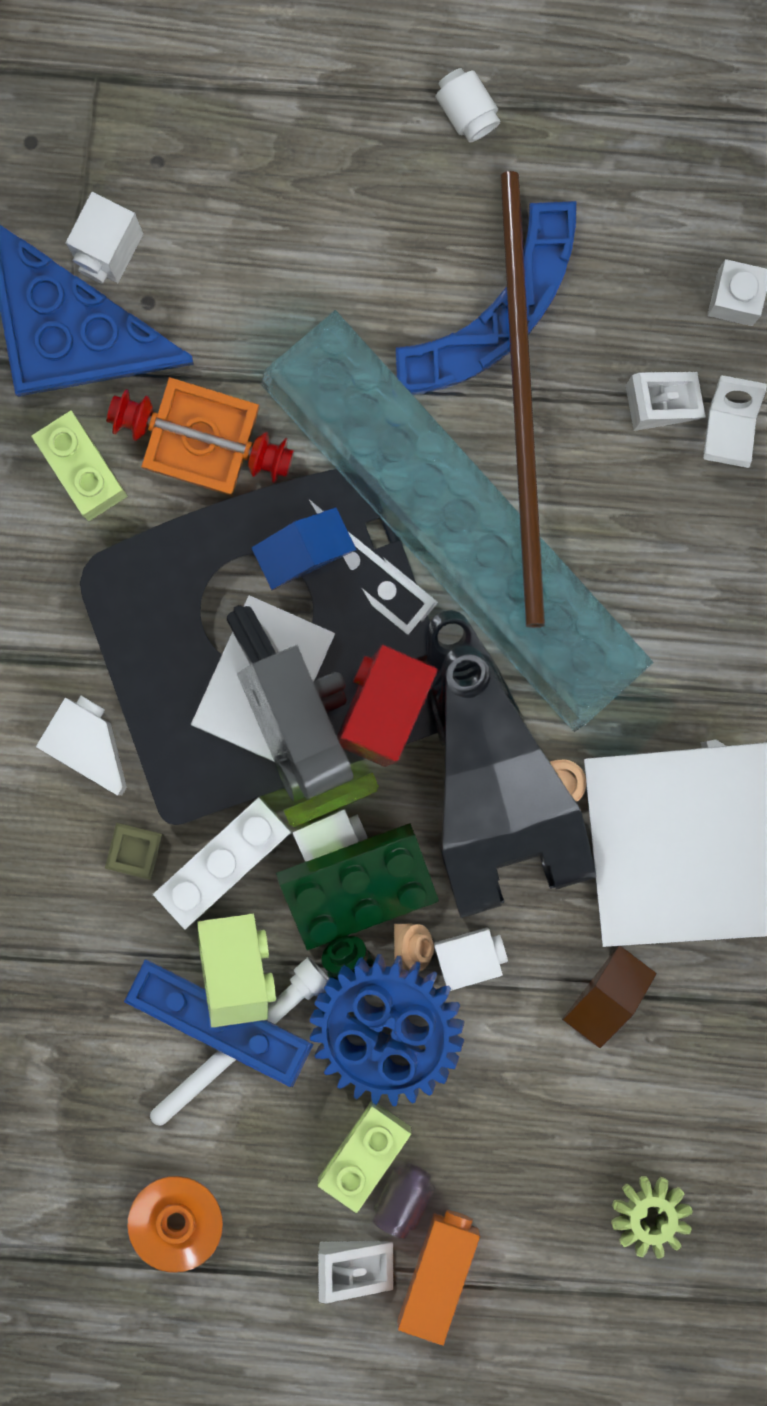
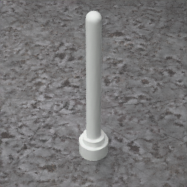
[150,957,329,1126]

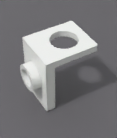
[703,375,767,468]

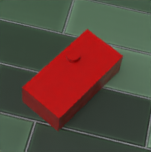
[337,645,438,767]

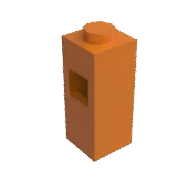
[397,1210,480,1346]

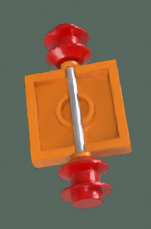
[106,377,294,496]

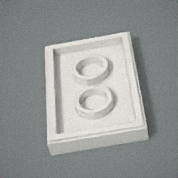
[191,595,335,762]

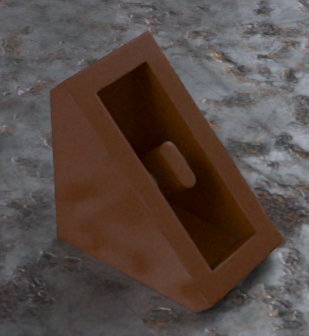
[562,946,657,1048]

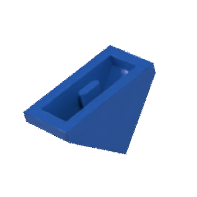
[251,507,357,591]

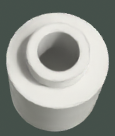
[435,68,501,142]

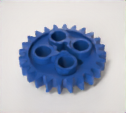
[310,954,465,1106]

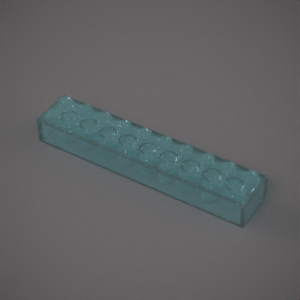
[261,310,654,732]

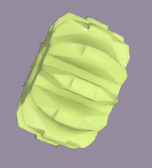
[611,1176,692,1258]

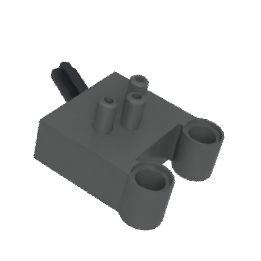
[227,605,353,802]

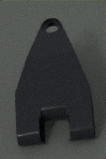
[427,610,597,918]

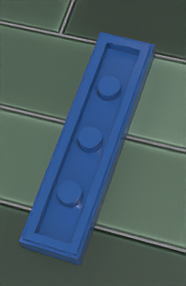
[124,959,314,1087]

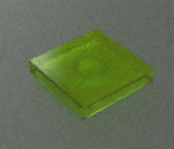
[283,772,379,827]

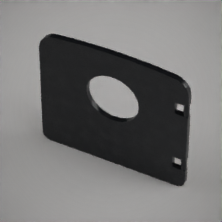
[80,467,437,825]

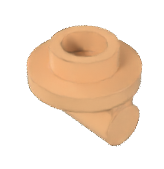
[394,923,434,971]

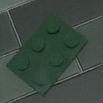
[276,823,439,951]

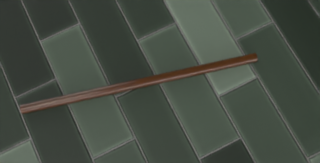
[500,171,545,628]

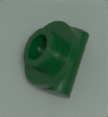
[321,936,374,981]

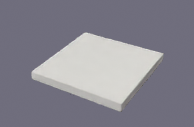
[584,742,767,947]

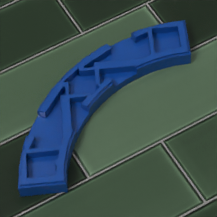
[396,201,576,397]

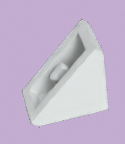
[626,372,706,431]
[318,1241,393,1304]

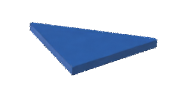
[0,225,194,397]

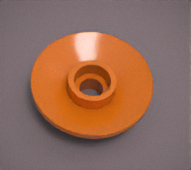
[127,1176,223,1273]

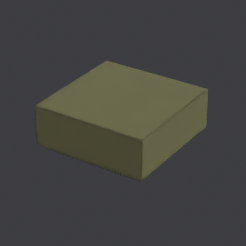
[105,823,163,880]

